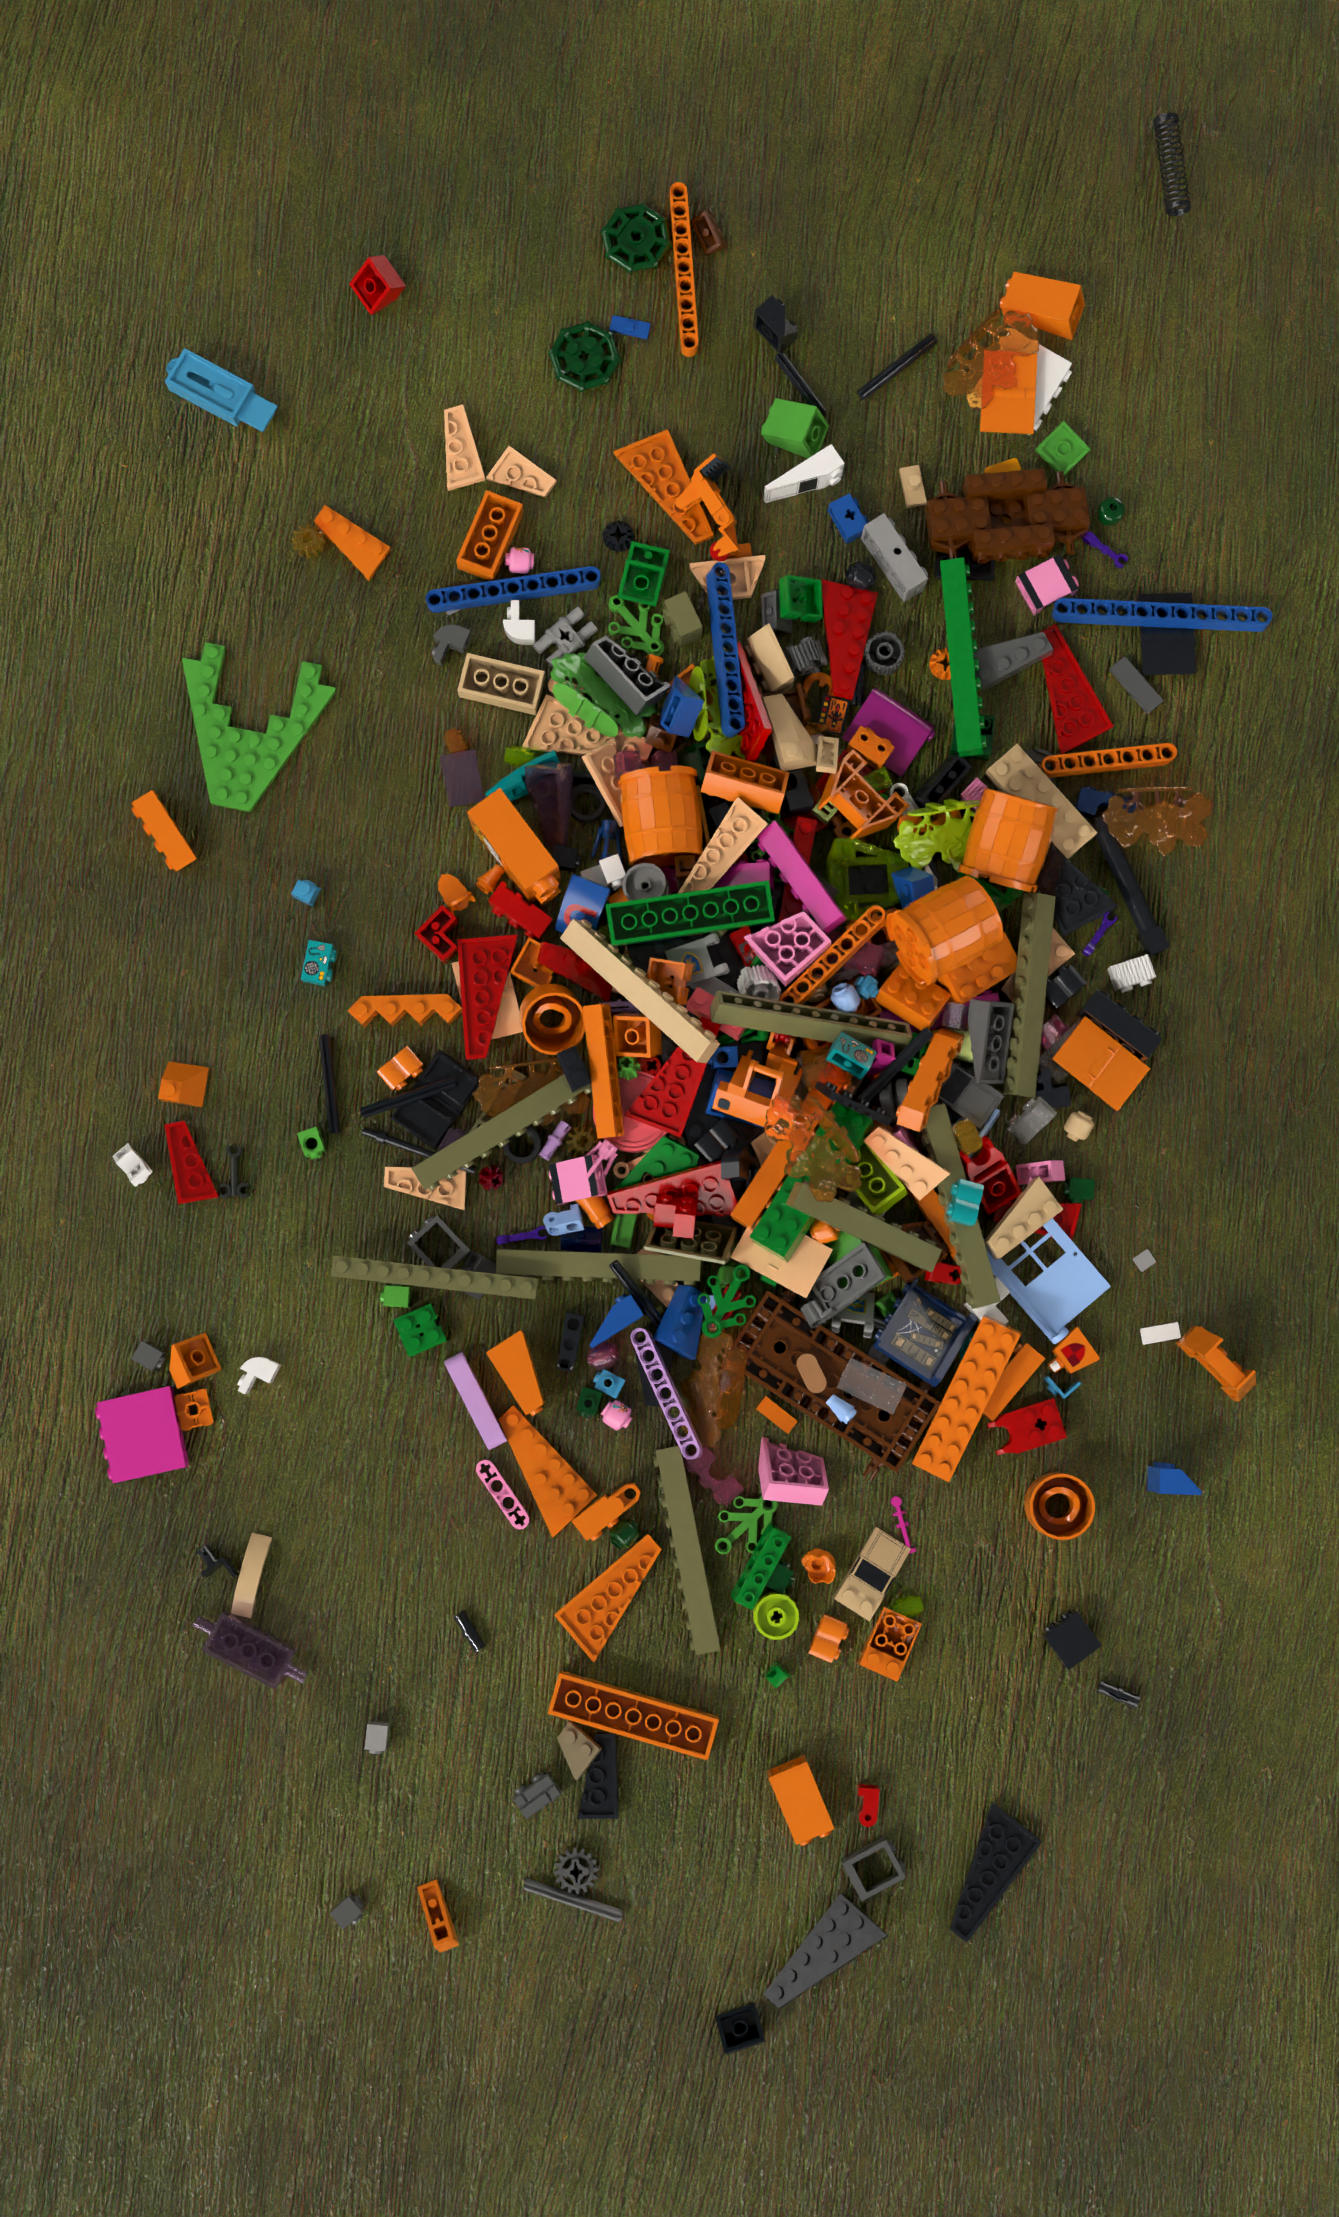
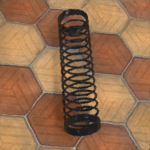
[1153,112,1191,216]

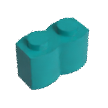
[946,1179,984,1227]

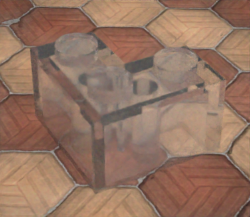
[1007,1096,1057,1146]

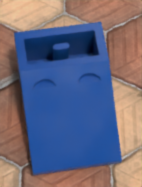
[660,676,704,737]

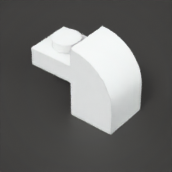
[503,600,535,645]
[113,1143,152,1187]
[238,1357,281,1394]

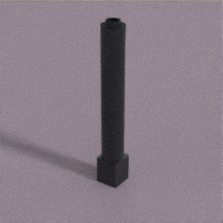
[1091,815,1170,957]

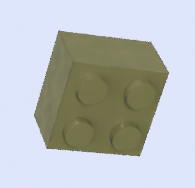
[662,591,703,648]

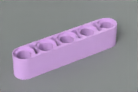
[444,1352,507,1450]

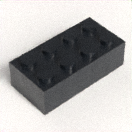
[1076,990,1162,1062]

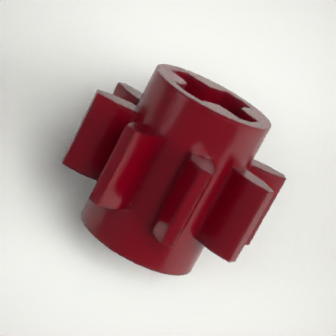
[478,1165,504,1191]

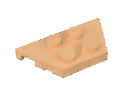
[689,555,765,600]

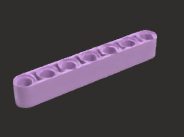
[630,1328,703,1460]

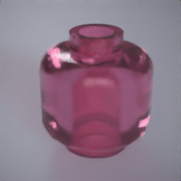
[587,1341,619,1371]

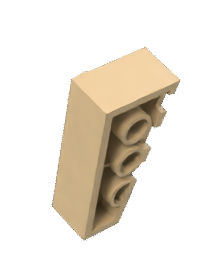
[984,1177,1063,1260]

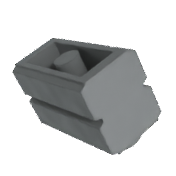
[513,1771,562,1819]

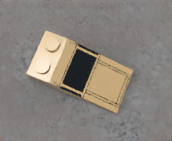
[833,1527,911,1621]

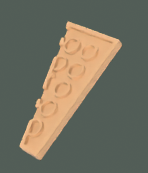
[522,694,654,762]

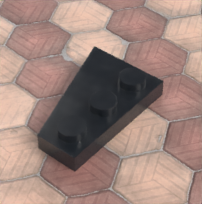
[634,1345,673,1407]

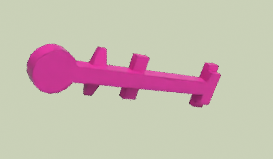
[891,1496,917,1554]

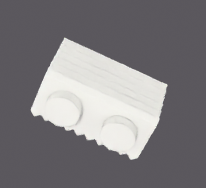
[1107,954,1156,993]

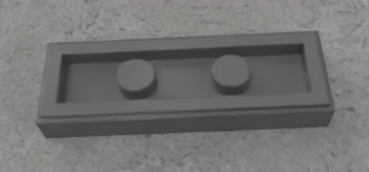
[1109,656,1164,715]

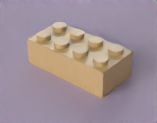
[457,653,546,715]

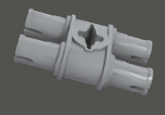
[533,607,598,669]

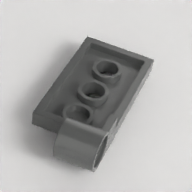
[801,1242,887,1328]

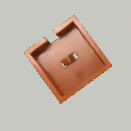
[510,937,553,988]
[647,957,693,1005]

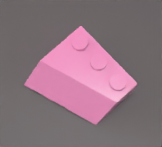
[744,911,831,987]
[758,1437,829,1505]

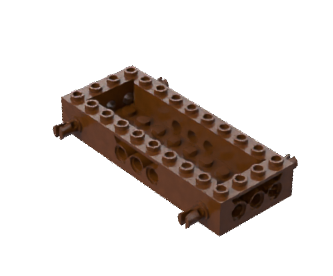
[722,1288,941,1482]

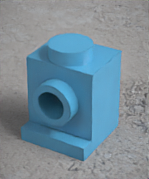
[291,879,321,907]
[593,1369,625,1399]

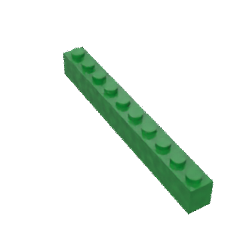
[940,557,987,757]

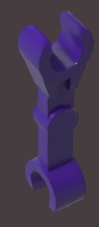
[1083,532,1128,569]
[1082,912,1117,956]
[497,1226,548,1245]

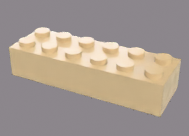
[985,744,1097,859]

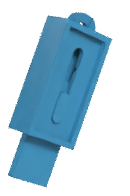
[165,348,278,433]

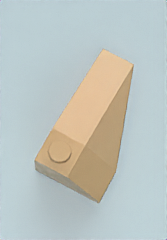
[763,694,817,771]

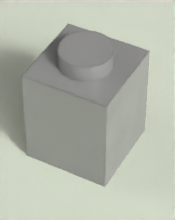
[364,1721,390,1754]

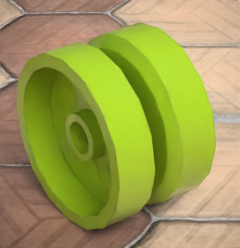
[753,1591,799,1640]

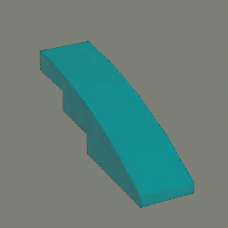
[485,750,562,802]

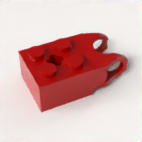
[959,1135,1022,1215]
[986,1398,1067,1455]

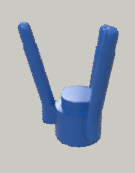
[591,820,623,864]

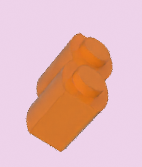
[377,1046,425,1091]
[808,1613,849,1663]

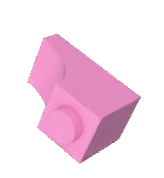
[1016,1160,1065,1185]

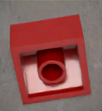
[349,255,406,315]

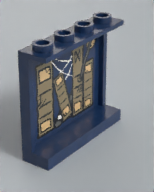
[873,1278,978,1387]

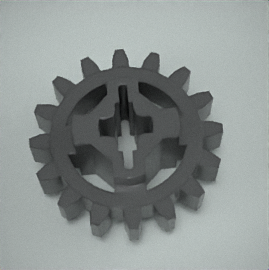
[554,1846,599,1894]

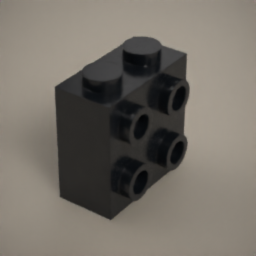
[1041,1609,1102,1670]

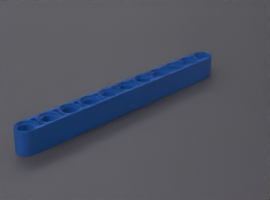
[1052,598,1272,632]

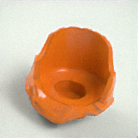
[801,1548,836,1584]

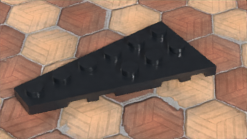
[1036,843,1119,936]
[949,1801,1042,1943]
[764,1893,889,2009]

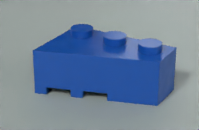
[891,866,935,909]
[653,1285,706,1360]

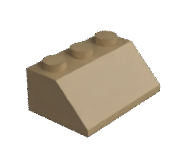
[745,623,794,693]

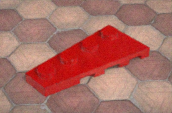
[537,942,612,1002]
[164,1121,219,1205]
[992,1202,1082,1240]

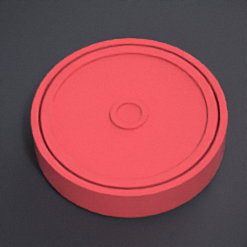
[593,1071,668,1153]

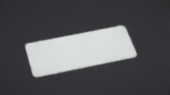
[1140,1322,1181,1345]

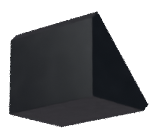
[715,2003,766,2055]

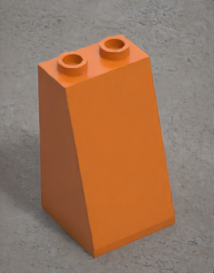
[1000,272,1085,340]
[486,1330,545,1416]
[767,1755,834,1846]

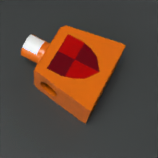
[1048,1327,1100,1374]

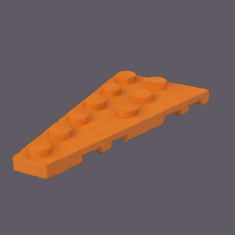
[613,429,714,545]
[498,1405,597,1538]
[554,1534,661,1663]

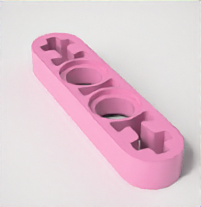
[476,1460,530,1529]

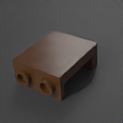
[757,683,810,727]
[884,1221,948,1284]

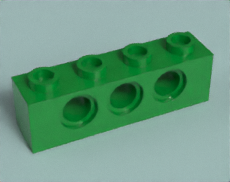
[730,1523,791,1610]

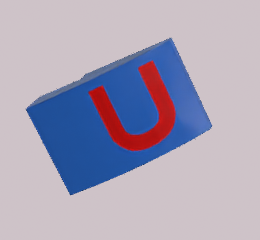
[555,874,612,933]

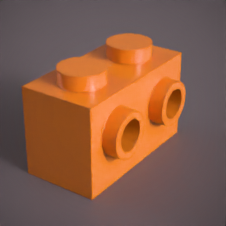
[846,726,894,772]

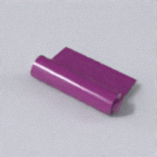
[842,688,936,777]

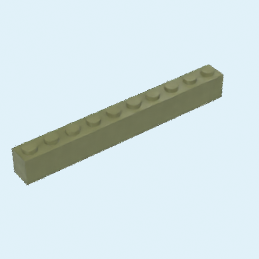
[1003,893,1056,1097]
[710,990,912,1054]
[411,1061,592,1191]
[921,1103,1001,1309]
[496,1249,702,1285]
[331,1256,539,1300]
[653,1445,721,1655]

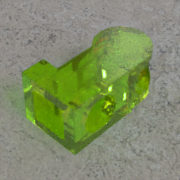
[863,766,893,792]

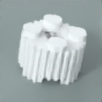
[737,965,782,1000]

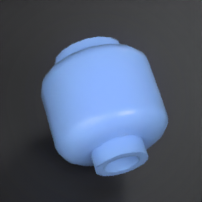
[830,983,861,1013]

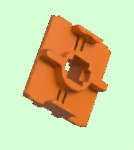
[174,1389,214,1431]

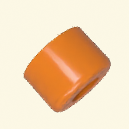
[519,984,585,1055]
[1024,1472,1095,1540]

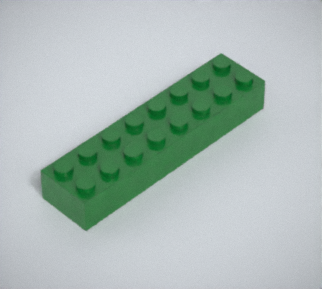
[606,880,775,947]
[750,1101,875,1263]

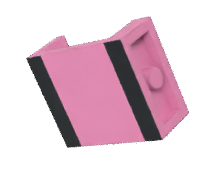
[1015,554,1079,615]
[549,1155,607,1205]

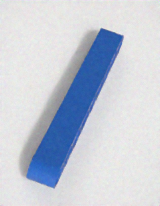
[706,562,745,738]
[425,566,601,613]

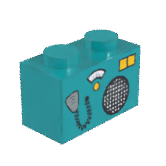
[301,940,337,986]
[826,1031,877,1080]

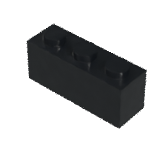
[912,753,972,808]

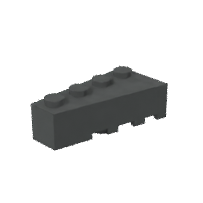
[974,632,1053,692]
[584,635,671,715]

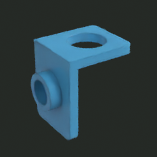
[1043,1376,1082,1399]

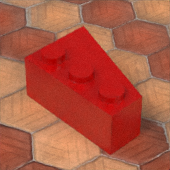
[488,881,553,942]

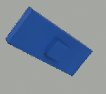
[609,315,651,339]

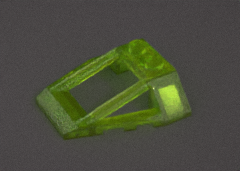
[826,838,909,920]

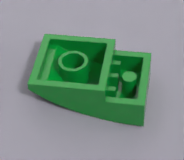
[617,541,670,607]

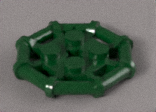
[600,203,673,273]
[548,320,622,392]

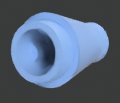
[826,1394,857,1424]

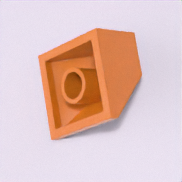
[158,1061,209,1107]
[169,1332,222,1389]

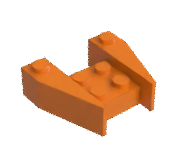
[818,749,910,841]
[1176,1326,1256,1402]

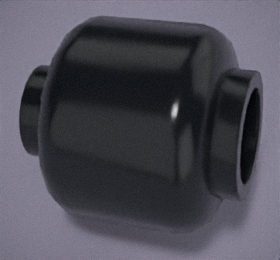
[845,561,876,590]

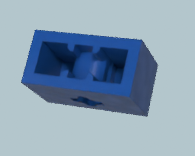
[828,493,869,544]

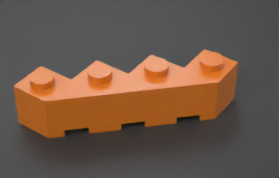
[348,994,462,1028]
[896,1028,965,1132]

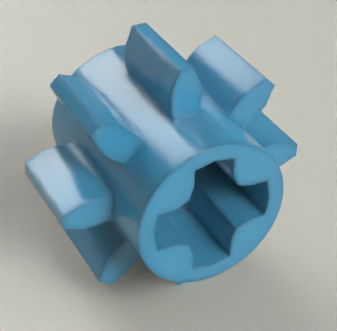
[853,975,879,1000]

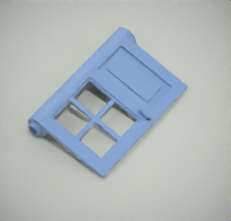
[983,1218,1111,1344]

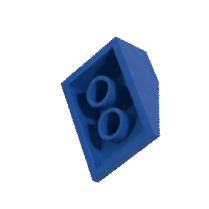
[590,1294,644,1349]

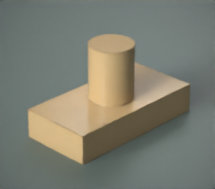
[899,465,927,508]
[816,736,839,774]

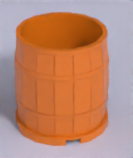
[618,766,703,867]
[958,788,1059,893]
[886,875,1004,985]

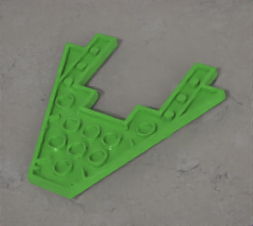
[182,642,337,812]

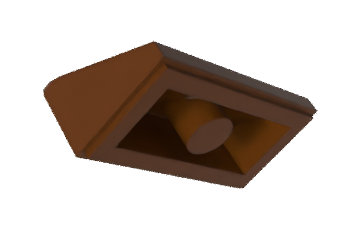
[691,210,727,256]

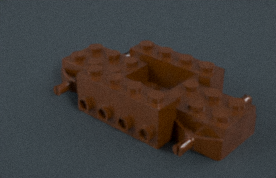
[925,469,1090,564]

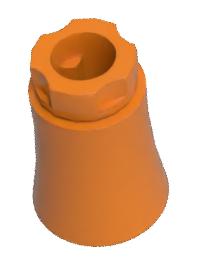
[576,1196,614,1229]

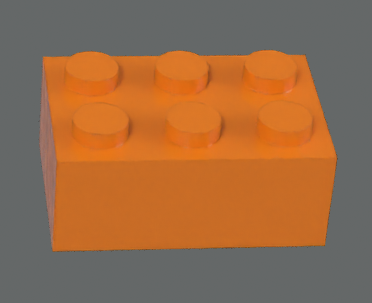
[875,962,952,1031]

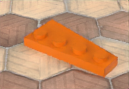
[314,505,391,581]

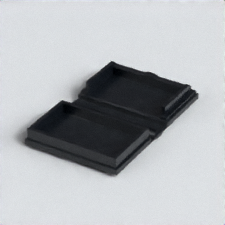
[1138,593,1196,676]
[390,1049,484,1150]

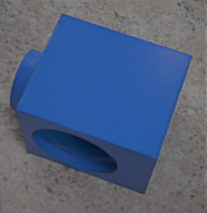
[708,1046,738,1069]

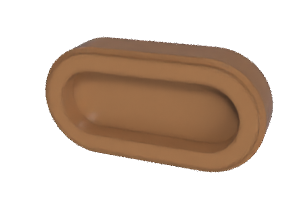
[796,1354,827,1393]

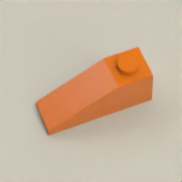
[417,1879,459,1953]

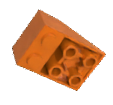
[857,1607,922,1682]

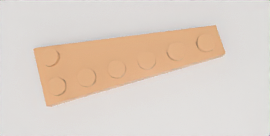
[678,797,768,894]

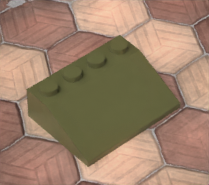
[644,1220,737,1264]

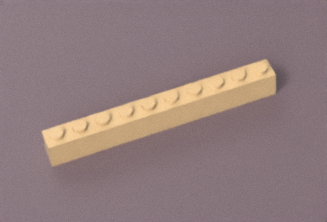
[560,919,720,1063]

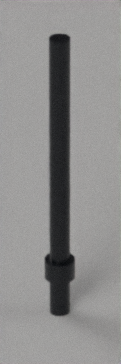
[362,1127,477,1175]

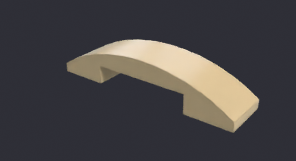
[231,1532,272,1618]

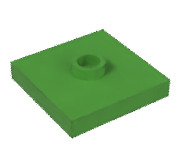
[1035,421,1091,475]

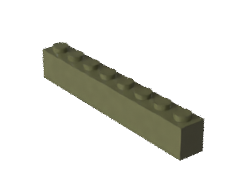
[786,1180,942,1272]

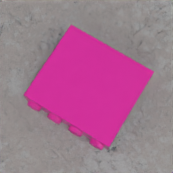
[95,1386,189,1483]

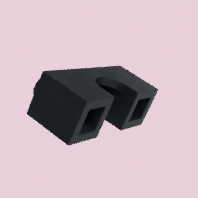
[769,755,814,818]

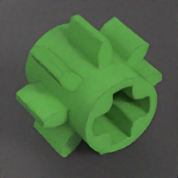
[617,1056,641,1081]

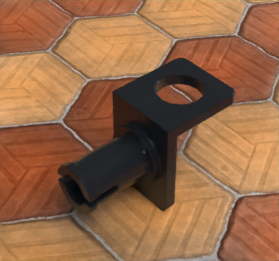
[197,1545,239,1578]

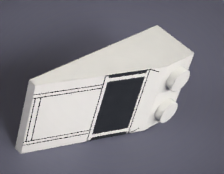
[763,444,845,503]

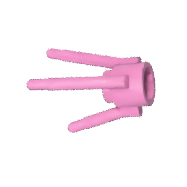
[583,1139,618,1178]

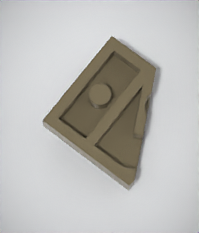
[557,1721,602,1780]

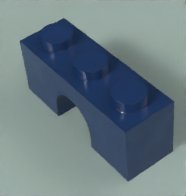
[1075,786,1139,829]

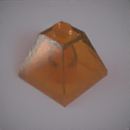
[801,1046,848,1091]

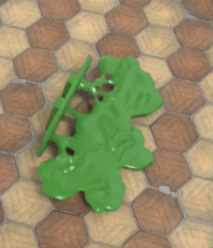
[550,653,656,738]

